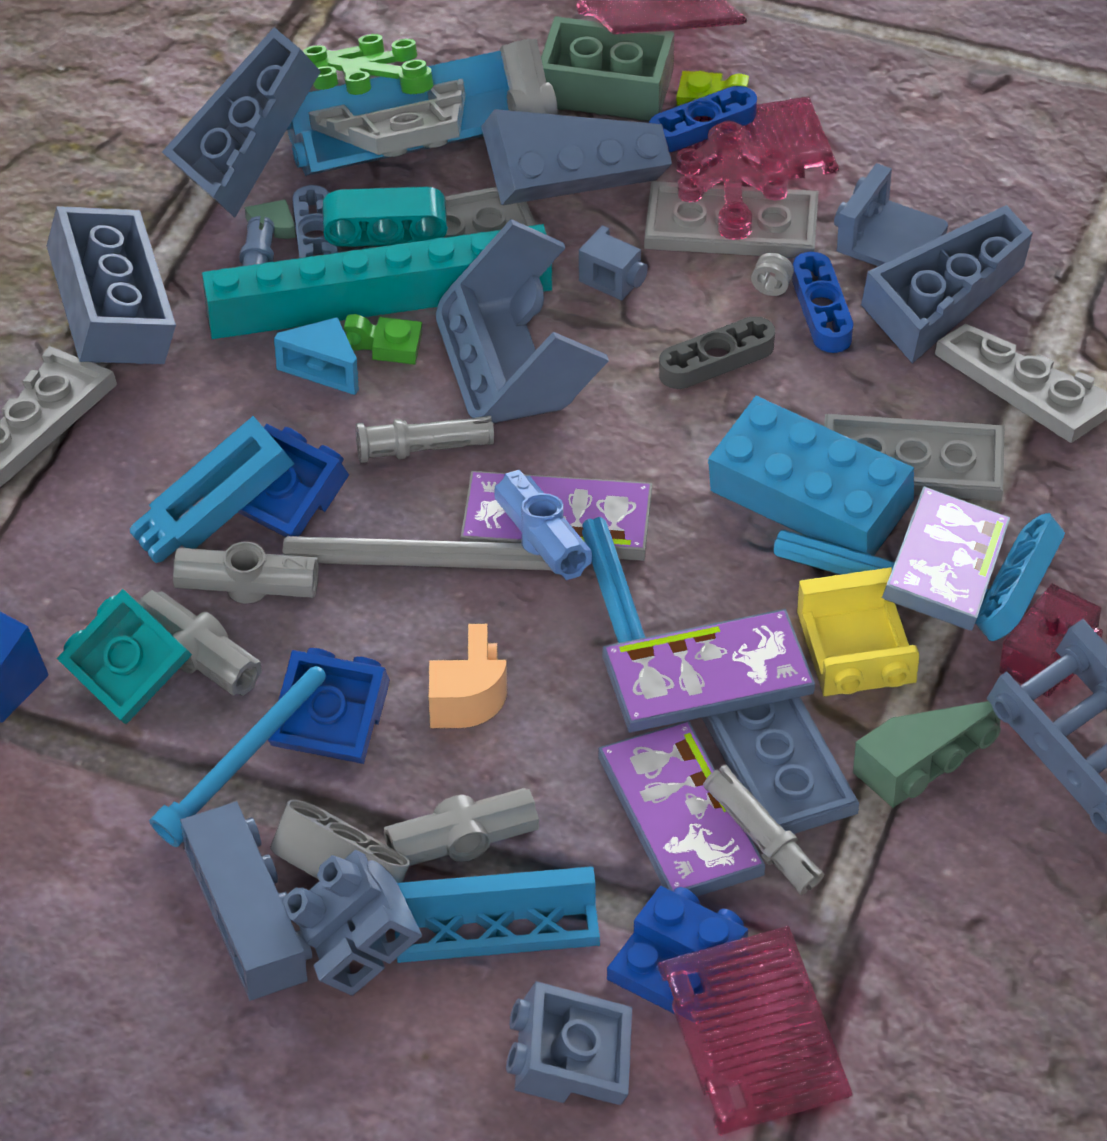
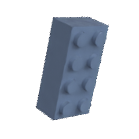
[46,206,176,364]

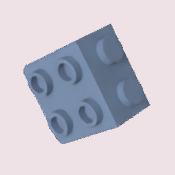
[834,163,948,266]

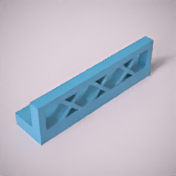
[395,867,600,963]

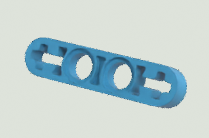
[975,513,1065,641]

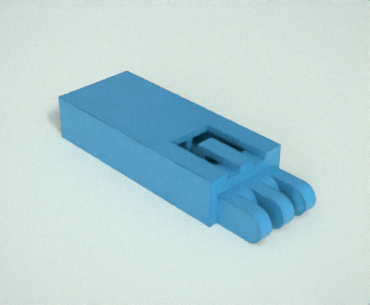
[130,416,295,563]

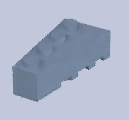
[162,27,321,218]
[481,109,672,206]
[861,205,1033,363]

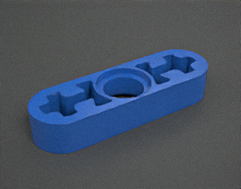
[649,86,757,152]
[792,252,853,353]

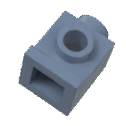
[579,225,648,301]

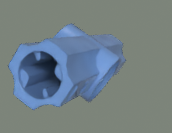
[494,470,592,580]

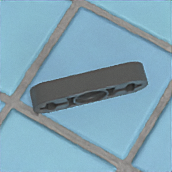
[659,316,775,389]

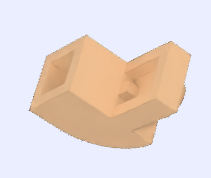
[429,624,507,728]

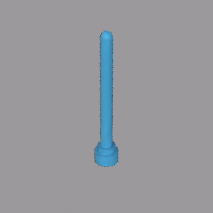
[149,666,326,847]

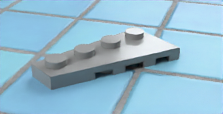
[935,323,1107,443]
[0,346,117,488]

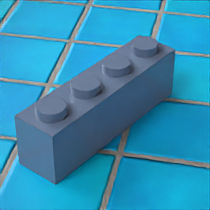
[180,801,312,1001]

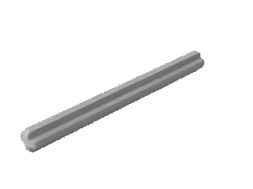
[283,536,552,570]

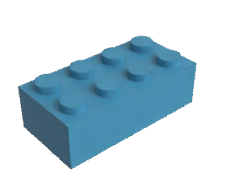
[708,396,914,556]

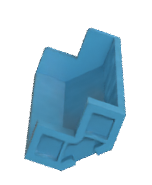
[287,50,509,176]

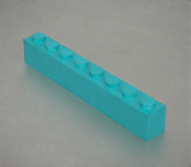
[202,224,552,339]

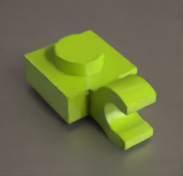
[676,71,749,106]

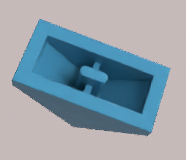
[274,317,359,395]

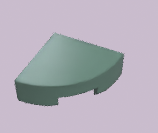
[245,199,296,239]

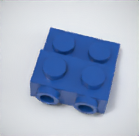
[238,423,349,537]
[268,648,390,764]
[607,885,748,1024]

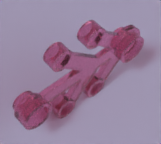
[676,121,788,240]

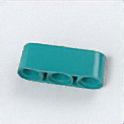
[322,187,448,247]

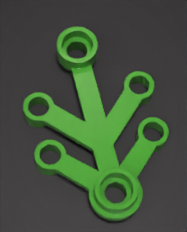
[303,34,434,95]

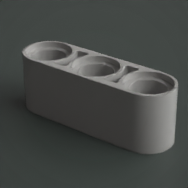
[270,800,410,883]

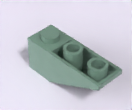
[853,701,1001,808]

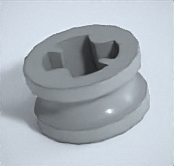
[751,253,794,296]

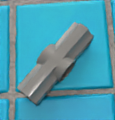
[500,39,558,115]
[173,541,319,604]
[139,590,262,696]
[384,788,539,866]

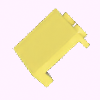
[797,567,919,696]

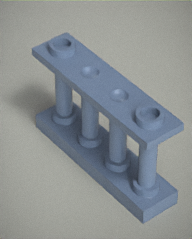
[986,619,1107,834]

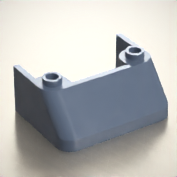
[436,219,609,423]

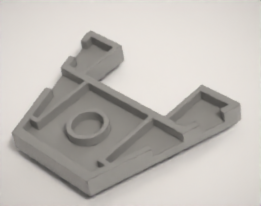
[309,79,466,157]

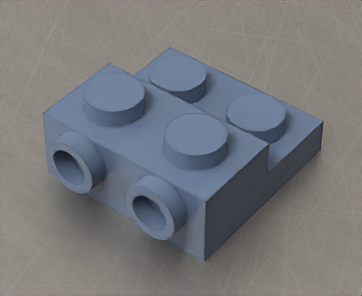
[506,981,632,1105]

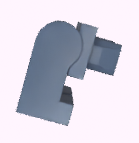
[283,849,422,996]

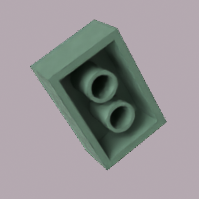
[541,16,674,121]

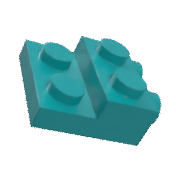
[56,589,193,724]

